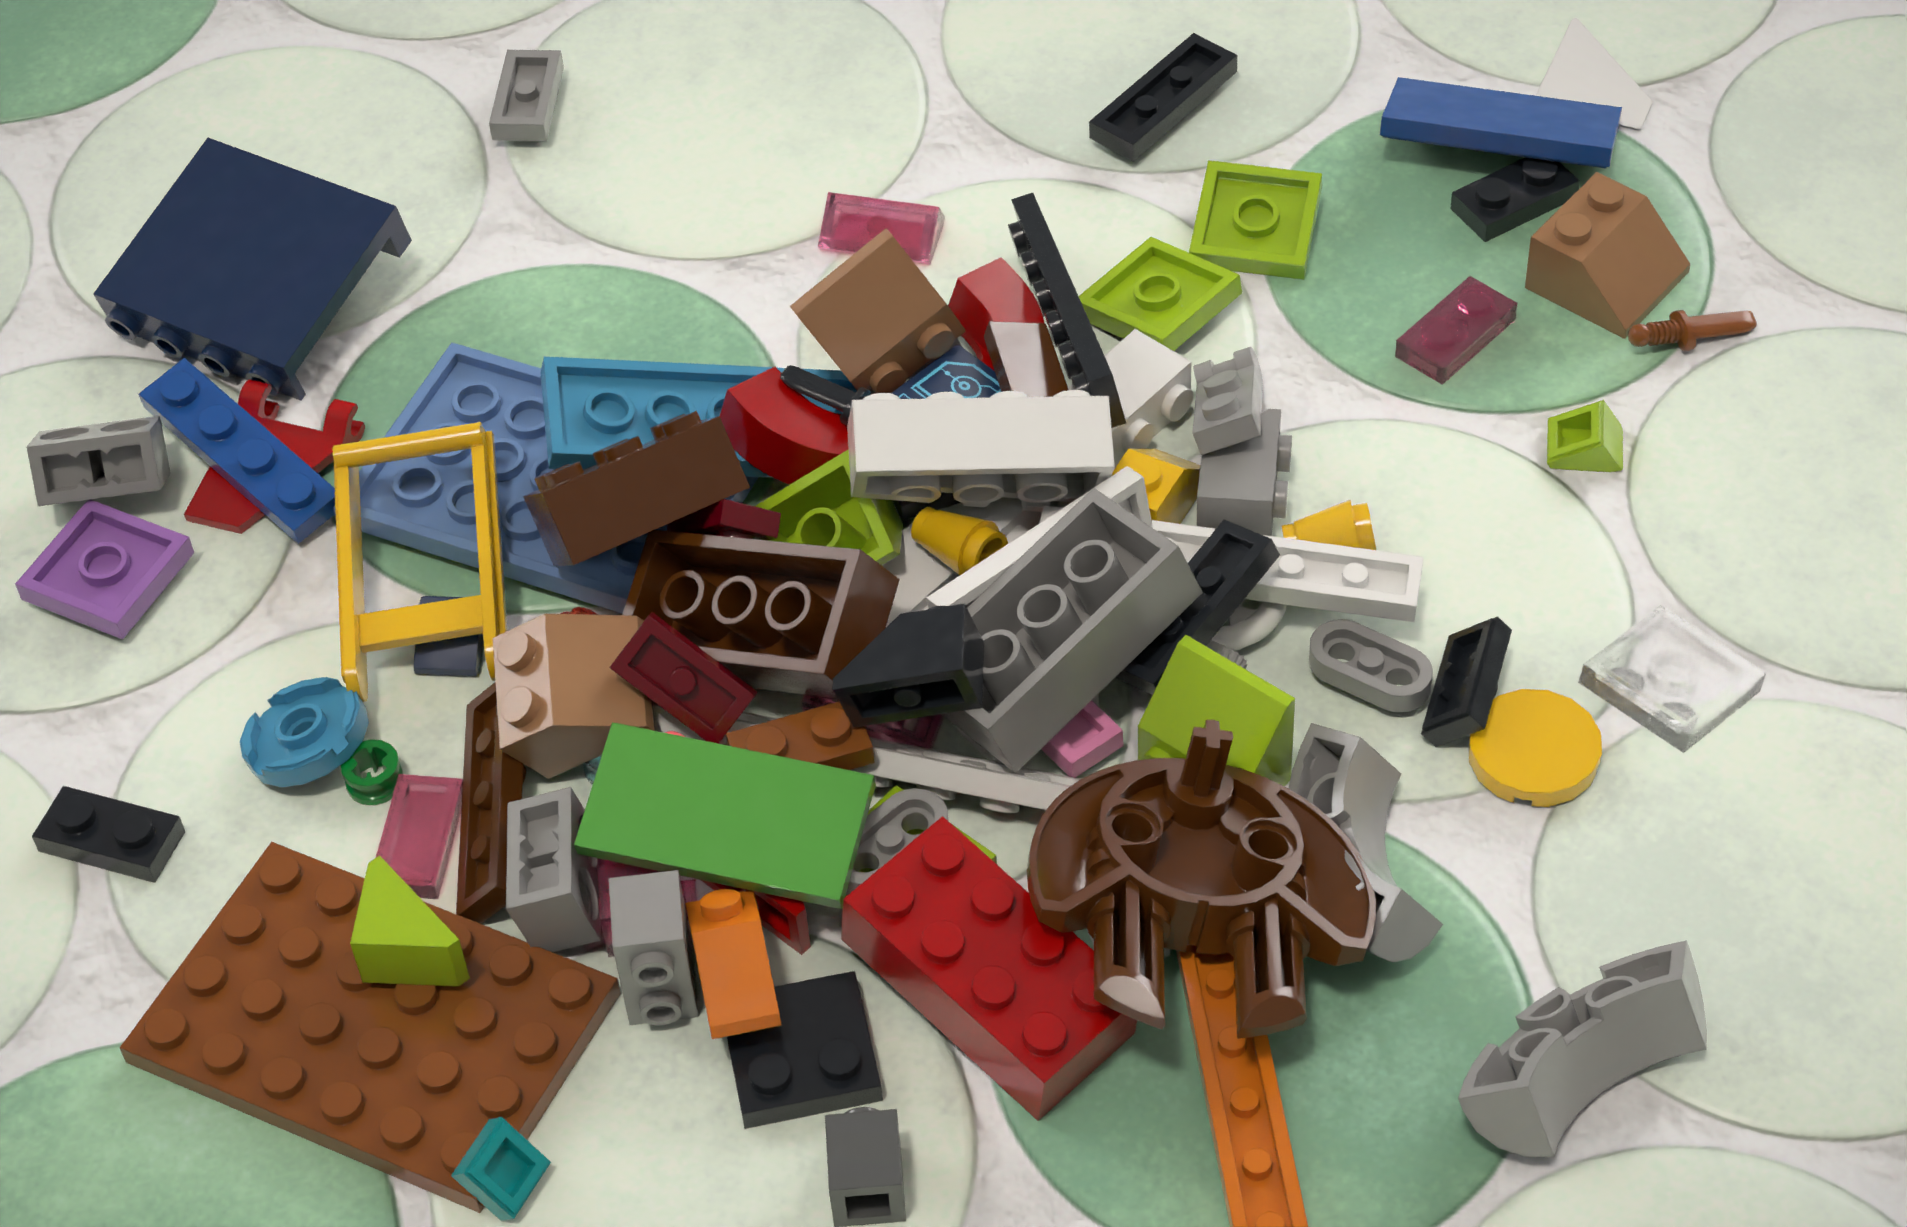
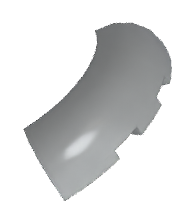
[1288,723,1443,962]
[1458,940,1707,1157]

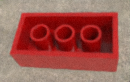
[841,816,1138,1121]

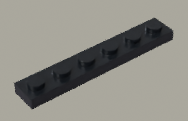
[1008,192,1126,428]

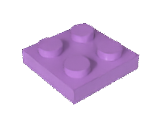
[15,499,194,640]

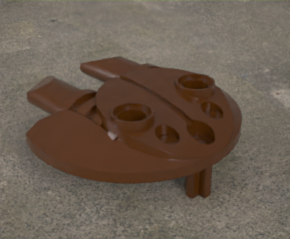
[1027,720,1376,1039]

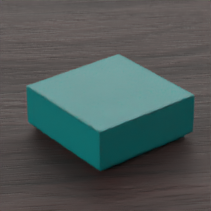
[451,1117,551,1221]

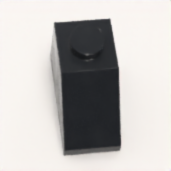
[832,603,984,728]

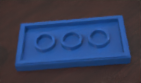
[1380,77,1622,168]

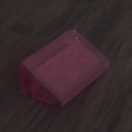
[818,192,945,264]

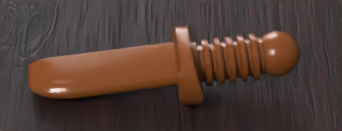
[1628,310,1757,351]

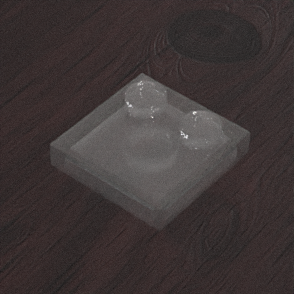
[1578,605,1766,753]

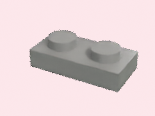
[489,49,564,142]

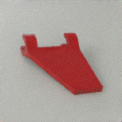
[184,379,365,534]

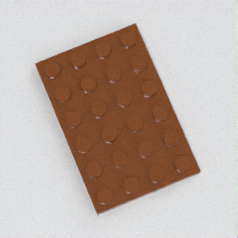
[120,842,621,1213]

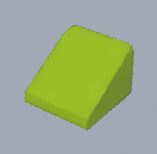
[1547,400,1623,472]

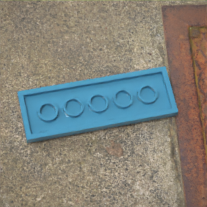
[540,356,857,477]

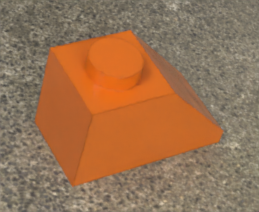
[685,889,782,1039]

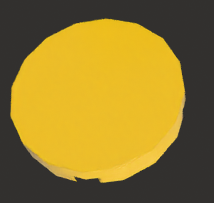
[1469,689,1602,807]

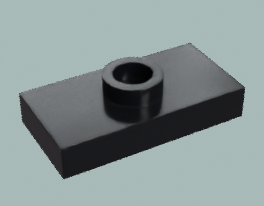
[1421,616,1512,747]

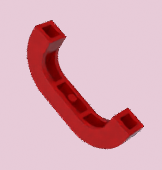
[720,257,1044,485]

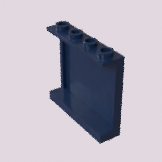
[93,137,412,401]

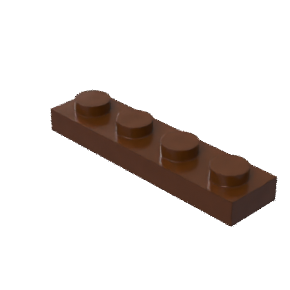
[456,682,526,924]

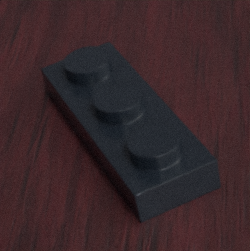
[1089,33,1238,162]
[1116,519,1280,695]

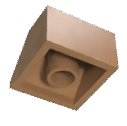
[1525,172,1690,339]
[789,228,966,394]
[493,614,654,779]

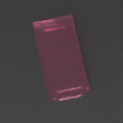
[376,774,463,899]

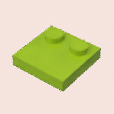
[1189,160,1322,280]
[1079,237,1242,351]

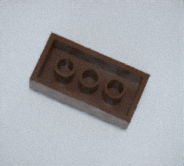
[622,530,900,699]

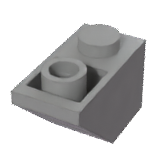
[1197,409,1292,536]

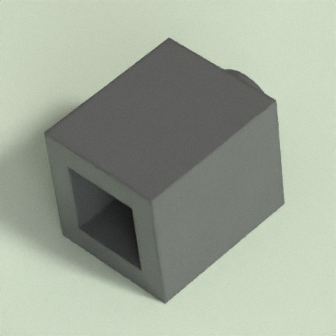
[825,1107,906,1227]

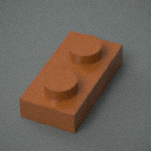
[726,702,875,770]

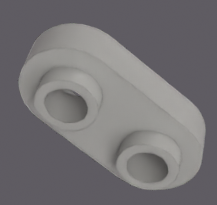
[1309,619,1433,712]
[846,788,949,895]

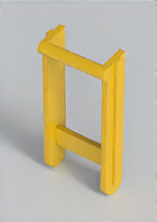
[332,422,508,702]

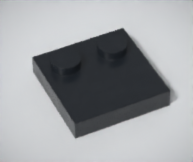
[727,971,883,1129]

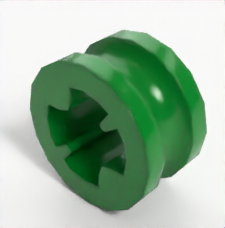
[340,739,404,806]

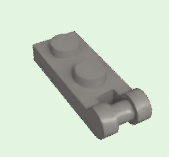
[1192,346,1263,455]

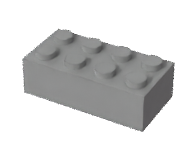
[942,488,1203,773]

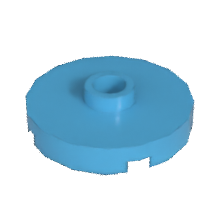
[239,677,369,787]

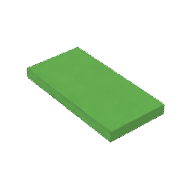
[574,722,876,909]

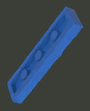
[138,358,335,544]

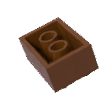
[523,411,750,566]

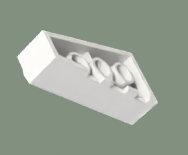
[847,390,1115,512]

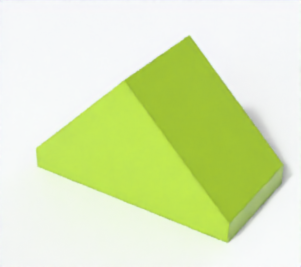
[350,855,470,986]

